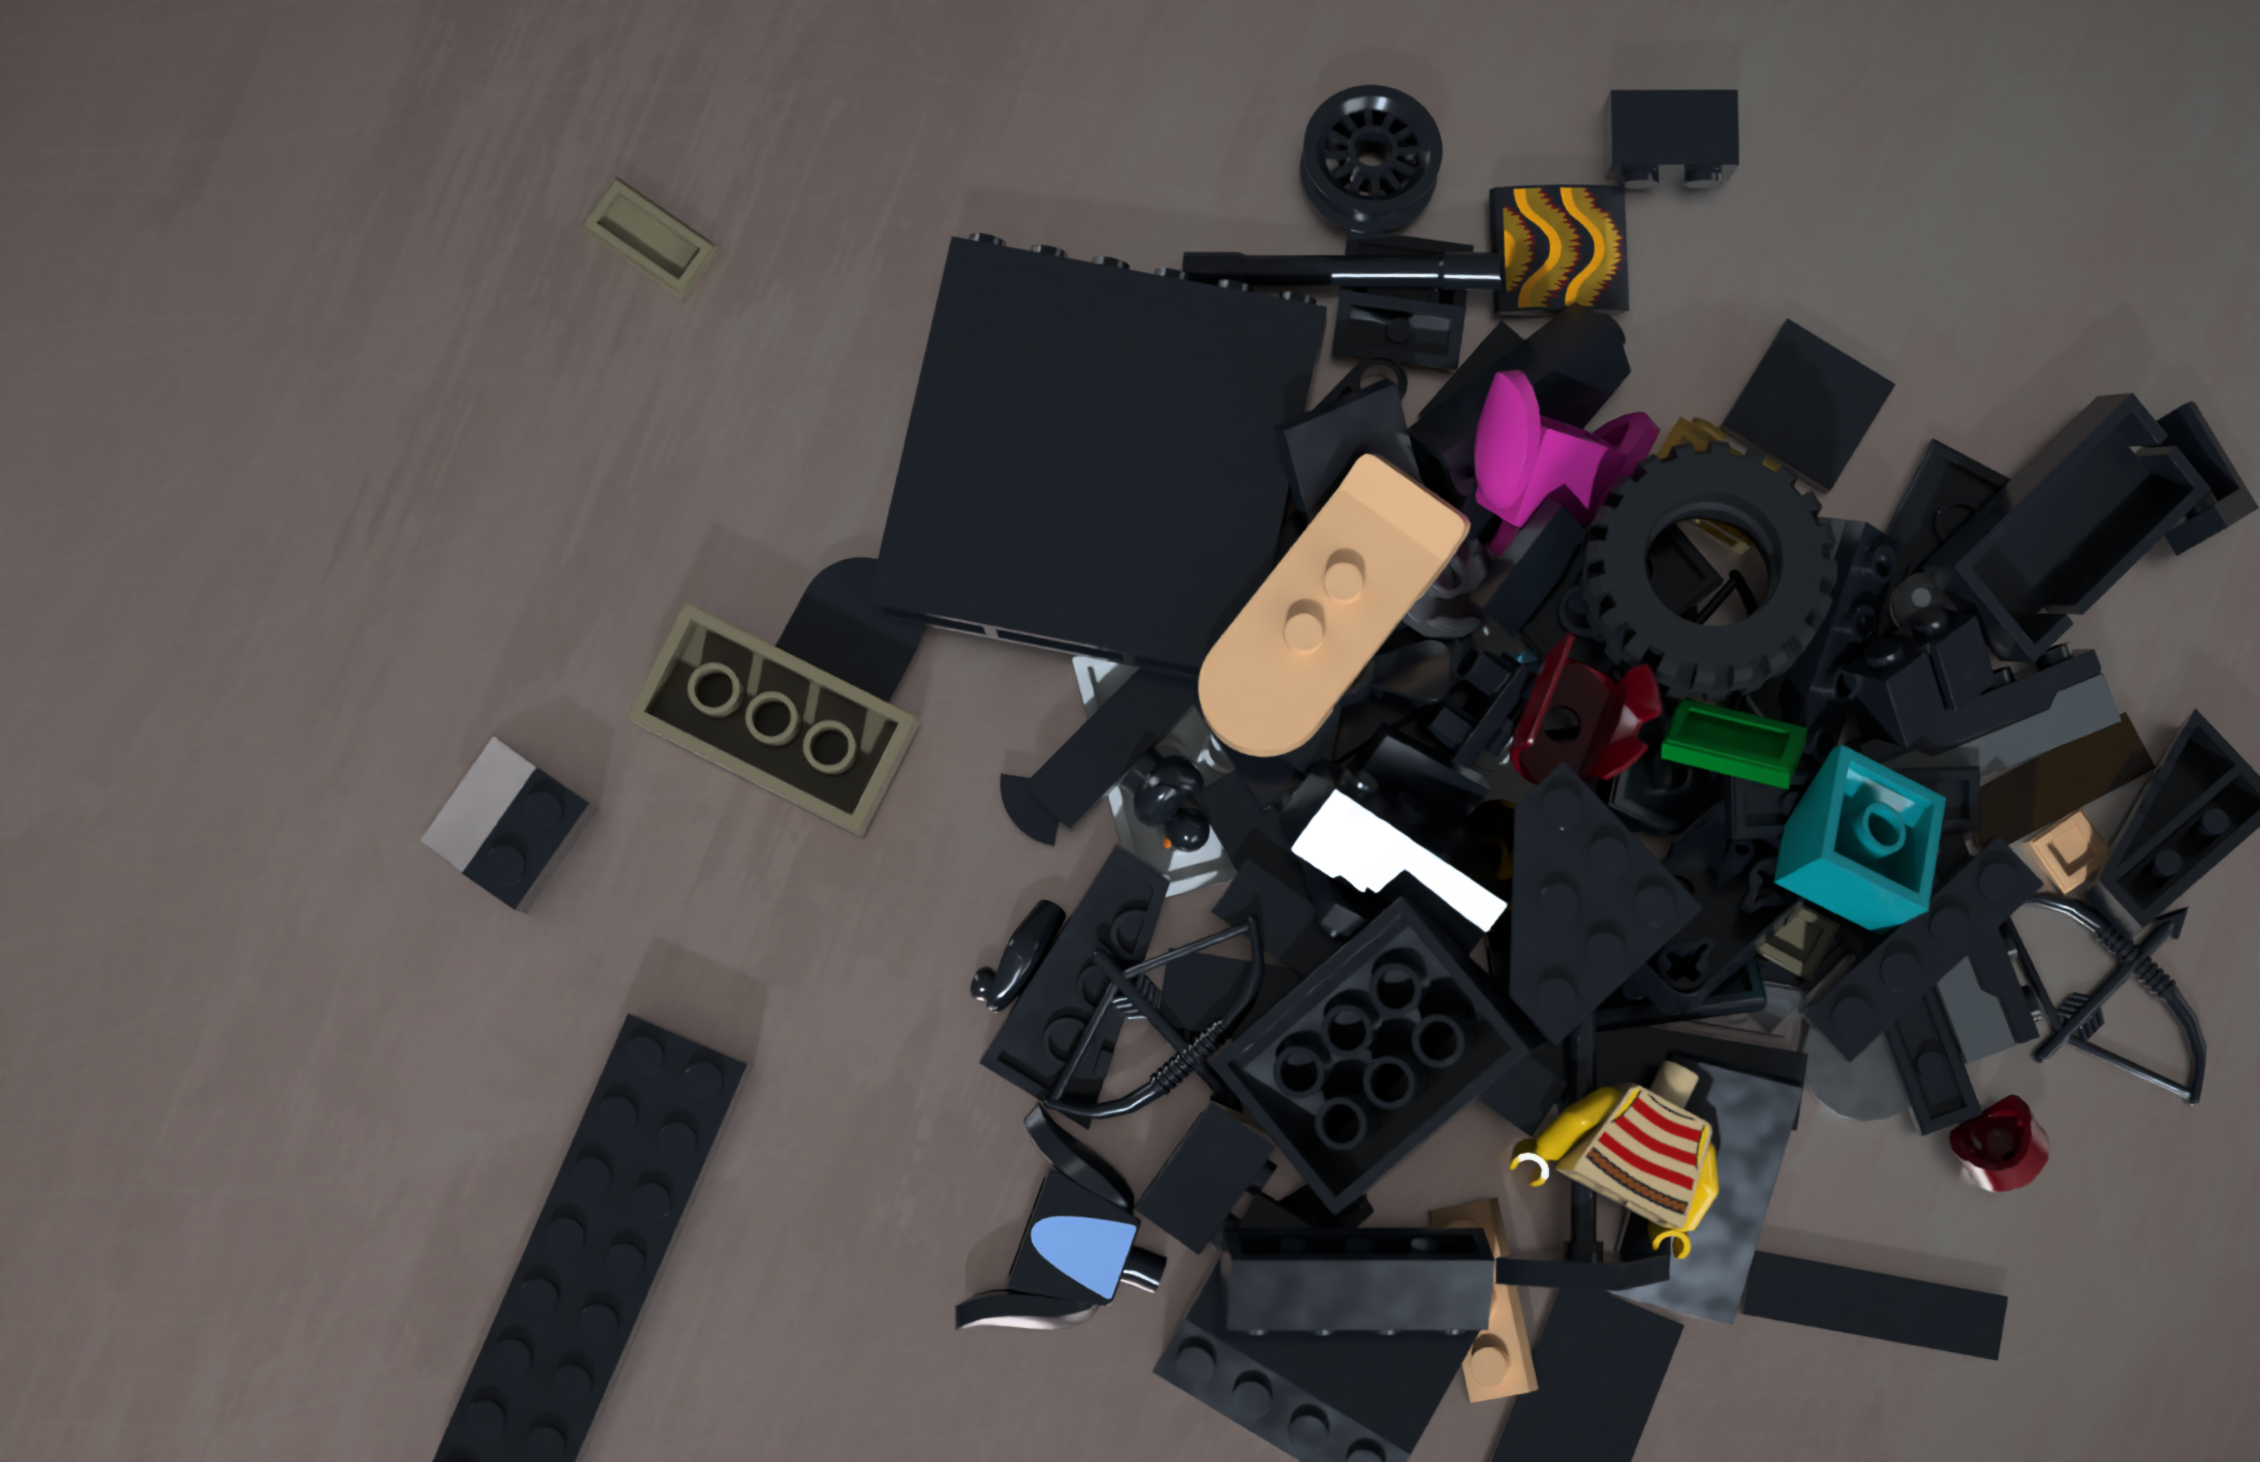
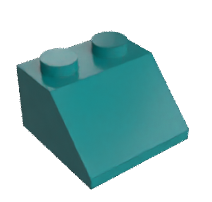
[1774,744,1946,935]

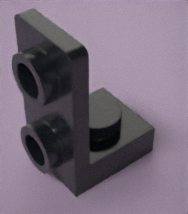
[2147,401,2259,556]

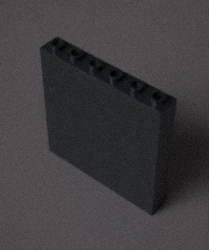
[868,233,1327,679]

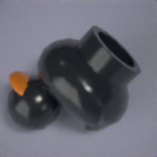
[1120,746,1210,853]

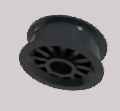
[1300,85,1443,233]

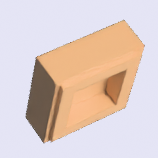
[2024,807,2110,895]

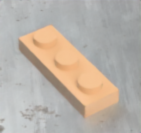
[1430,1197,1538,1403]

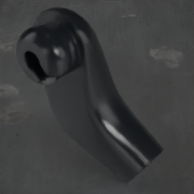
[970,900,1066,1012]

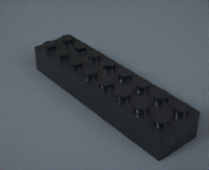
[432,1013,754,1462]

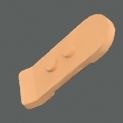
[1198,453,1471,757]

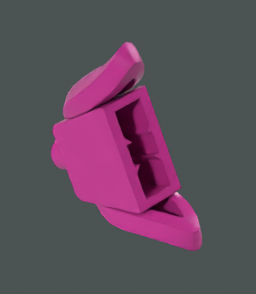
[1473,370,1660,556]

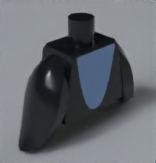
[955,1102,1167,1331]

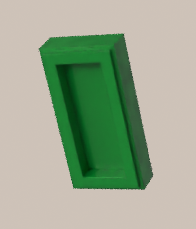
[1661,699,1807,789]

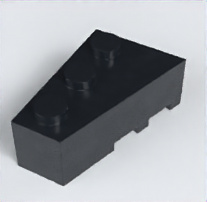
[2083,708,2260,942]
[1278,757,1508,955]

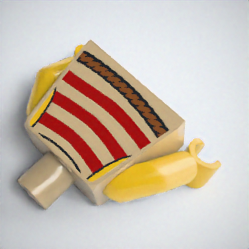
[1510,1060,1719,1259]

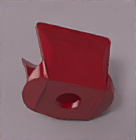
[1508,632,1661,786]

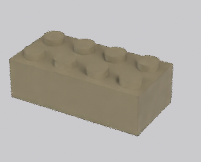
[627,602,920,837]

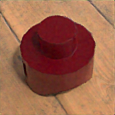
[1949,1094,2050,1192]

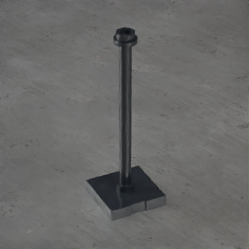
[1496,1008,1670,1292]

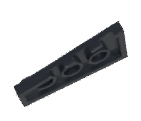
[979,844,1170,1130]

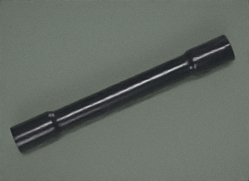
[1182,252,1501,290]

